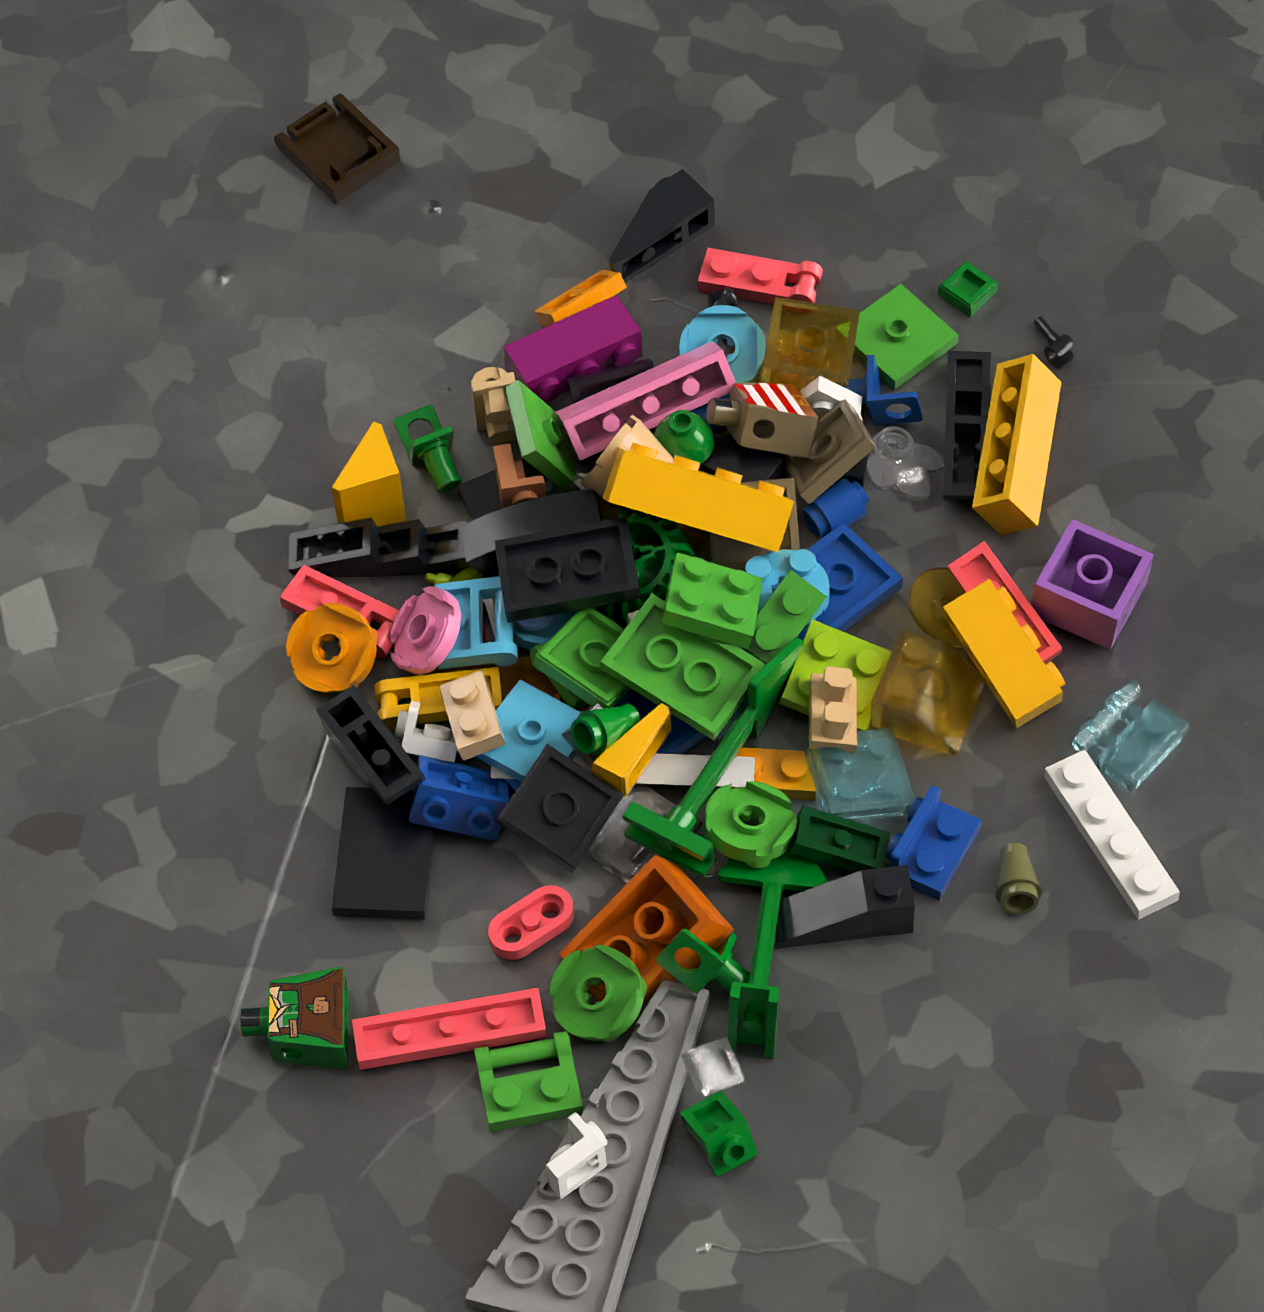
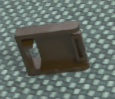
[274,93,401,204]

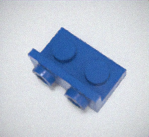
[409,755,509,840]
[886,786,981,901]

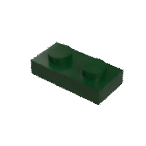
[791,806,890,872]

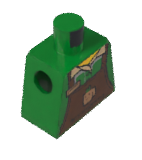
[241,967,348,1069]

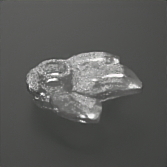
[866,426,944,500]

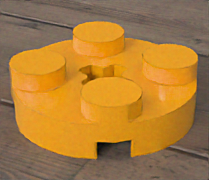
[286,603,378,694]

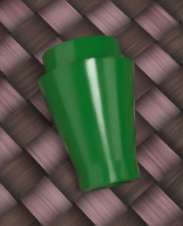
[571,704,640,755]

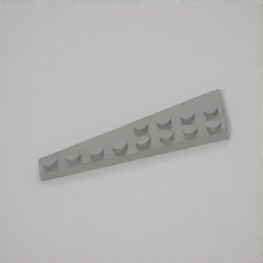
[465,980,709,1312]

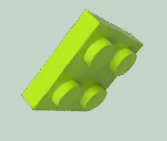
[779,619,896,737]

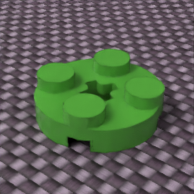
[704,781,797,868]
[550,945,647,1042]

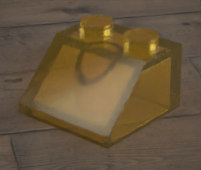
[761,297,861,391]
[871,629,986,756]

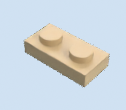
[439,670,506,761]

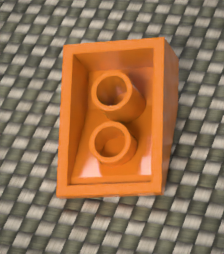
[559,855,734,1003]

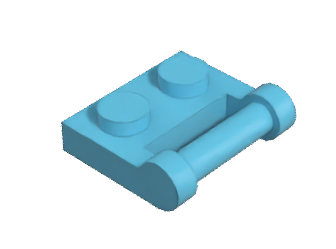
[435,576,518,670]

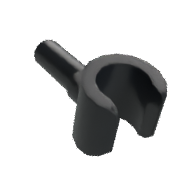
[1034,316,1074,369]

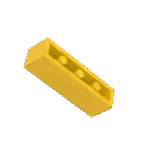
[972,354,1061,535]
[603,442,794,553]

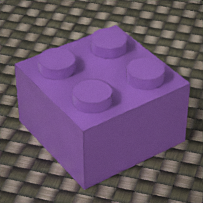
[1031,519,1154,650]

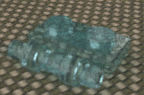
[1072,681,1190,792]

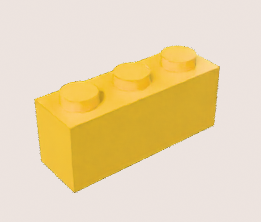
[943,578,1065,729]

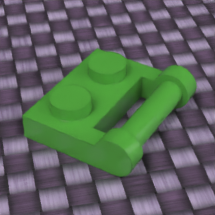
[474,1031,583,1132]

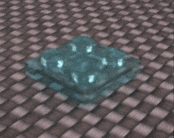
[803,728,916,821]

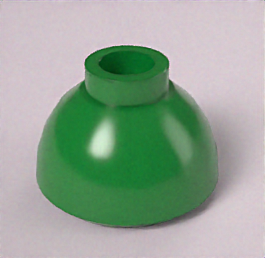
[654,410,714,464]

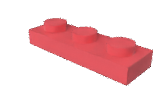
[948,541,1062,663]

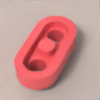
[488,885,574,960]

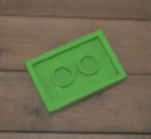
[600,593,766,741]

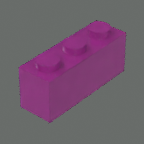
[503,295,643,402]

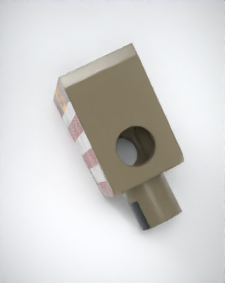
[707,382,819,458]

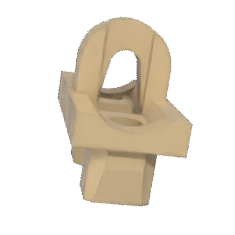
[471,367,516,445]
[809,666,857,753]

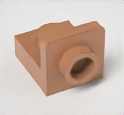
[493,443,546,509]

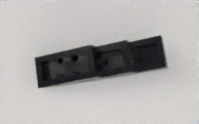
[943,351,991,500]
[288,517,471,577]

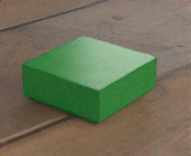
[938,261,998,317]

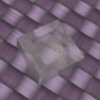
[681,1037,745,1099]

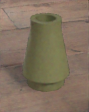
[995,843,1042,914]

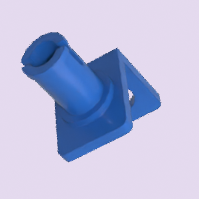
[832,355,923,426]

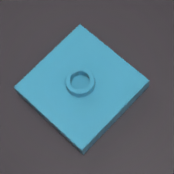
[475,680,581,782]

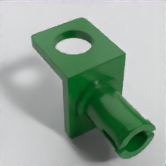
[393,405,462,493]
[656,929,750,994]

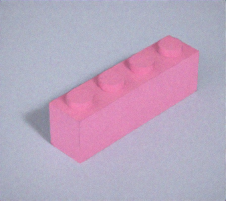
[555,341,736,461]

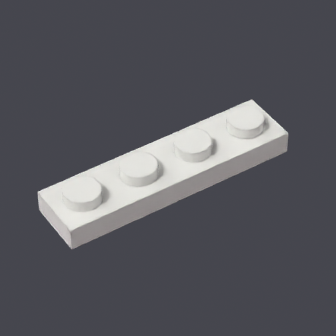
[1044,749,1180,920]

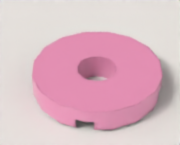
[390,586,461,675]

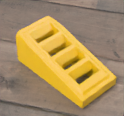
[592,703,671,799]

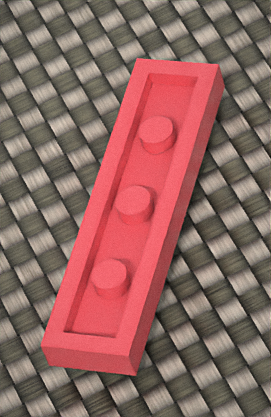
[352,988,547,1070]

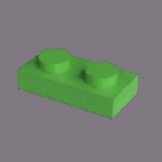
[744,570,827,664]

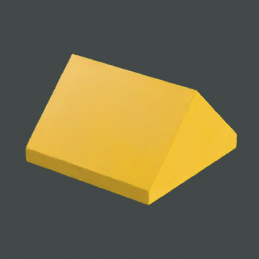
[332,421,407,527]

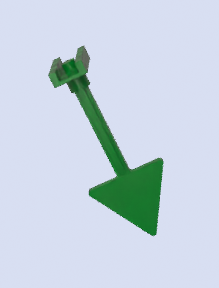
[622,637,804,878]
[718,845,828,1059]

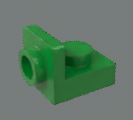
[679,1090,757,1176]

